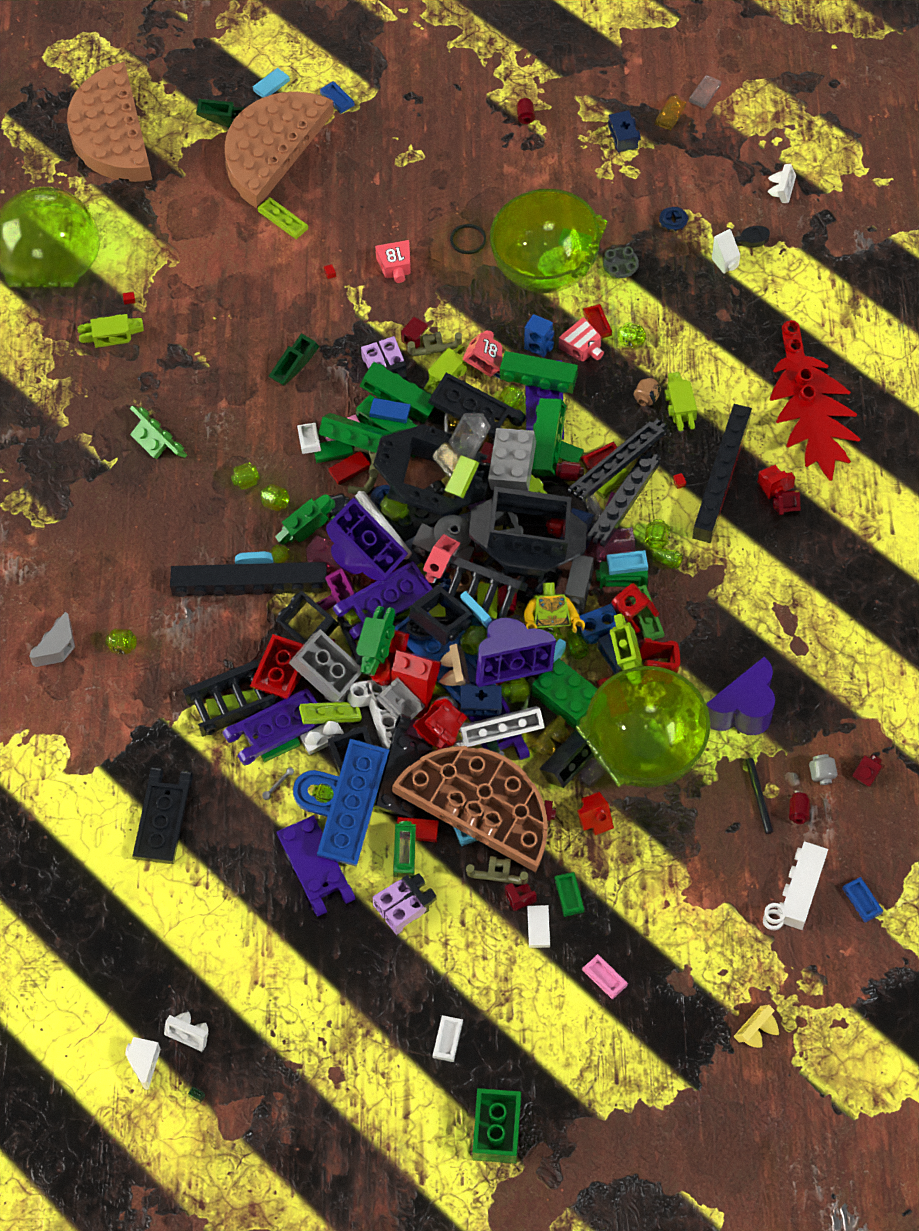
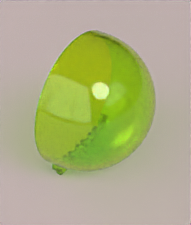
[0,186,100,287]
[490,189,608,293]
[576,666,710,788]

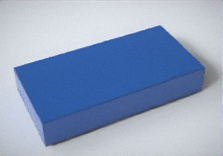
[320,81,355,114]
[369,398,411,423]
[842,877,883,923]

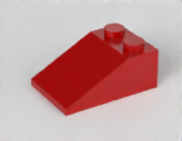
[250,634,304,699]
[391,650,441,718]

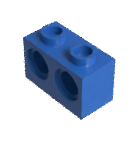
[524,314,554,357]
[576,604,617,646]

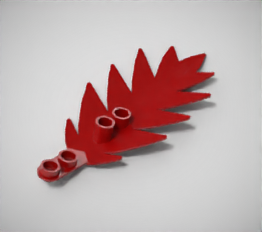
[770,320,861,481]

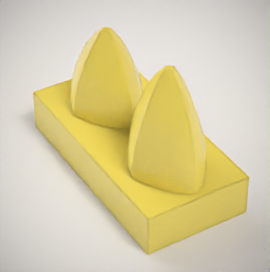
[734,1005,779,1048]

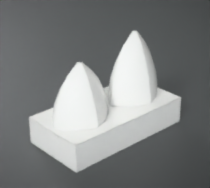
[768,164,796,203]
[300,721,344,755]
[164,1011,208,1052]

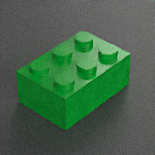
[532,658,604,730]
[472,1088,521,1164]

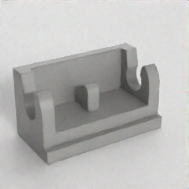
[376,677,425,720]

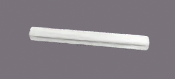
[355,491,412,560]

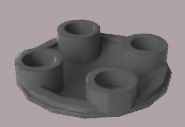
[603,247,639,278]

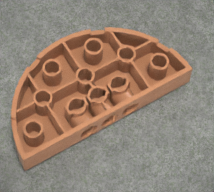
[67,62,152,182]
[225,92,333,208]
[392,746,548,873]

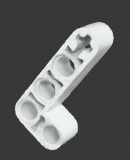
[347,680,397,749]

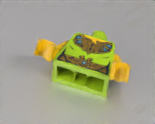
[524,582,585,633]

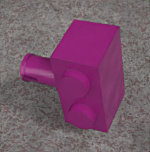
[316,568,357,611]

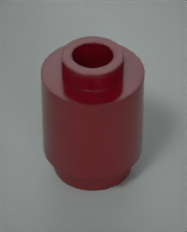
[516,98,535,124]
[556,461,584,481]
[497,585,517,616]
[789,792,810,824]

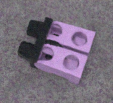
[361,336,407,381]
[373,873,437,935]

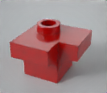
[757,464,796,499]
[577,792,614,835]

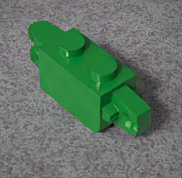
[275,494,335,546]
[356,606,395,676]

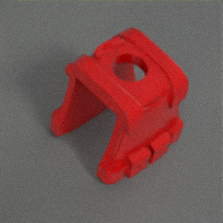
[611,583,659,634]
[639,638,680,682]
[413,698,467,749]

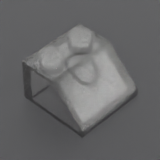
[449,413,491,460]

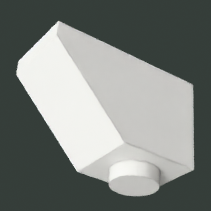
[712,229,740,273]
[125,1037,161,1090]

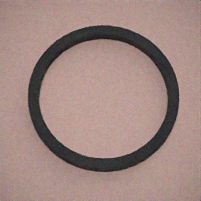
[450,224,486,254]

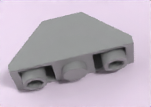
[29,612,75,667]

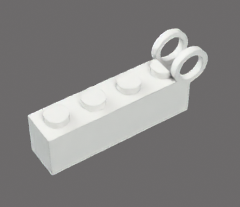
[453,706,545,747]
[763,841,828,930]

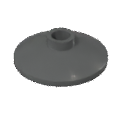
[434,515,472,551]

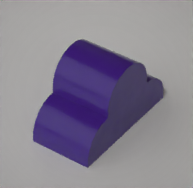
[326,497,408,581]
[475,618,556,687]
[703,657,775,735]

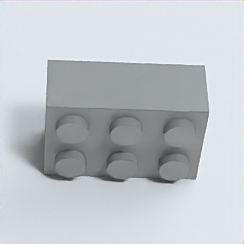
[488,428,536,491]
[289,629,362,702]

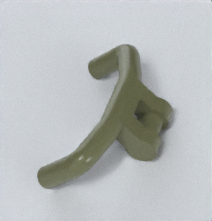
[408,331,462,356]
[348,446,379,494]
[466,856,528,885]

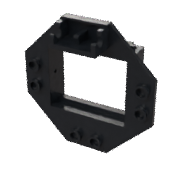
[373,424,491,517]
[468,486,587,583]

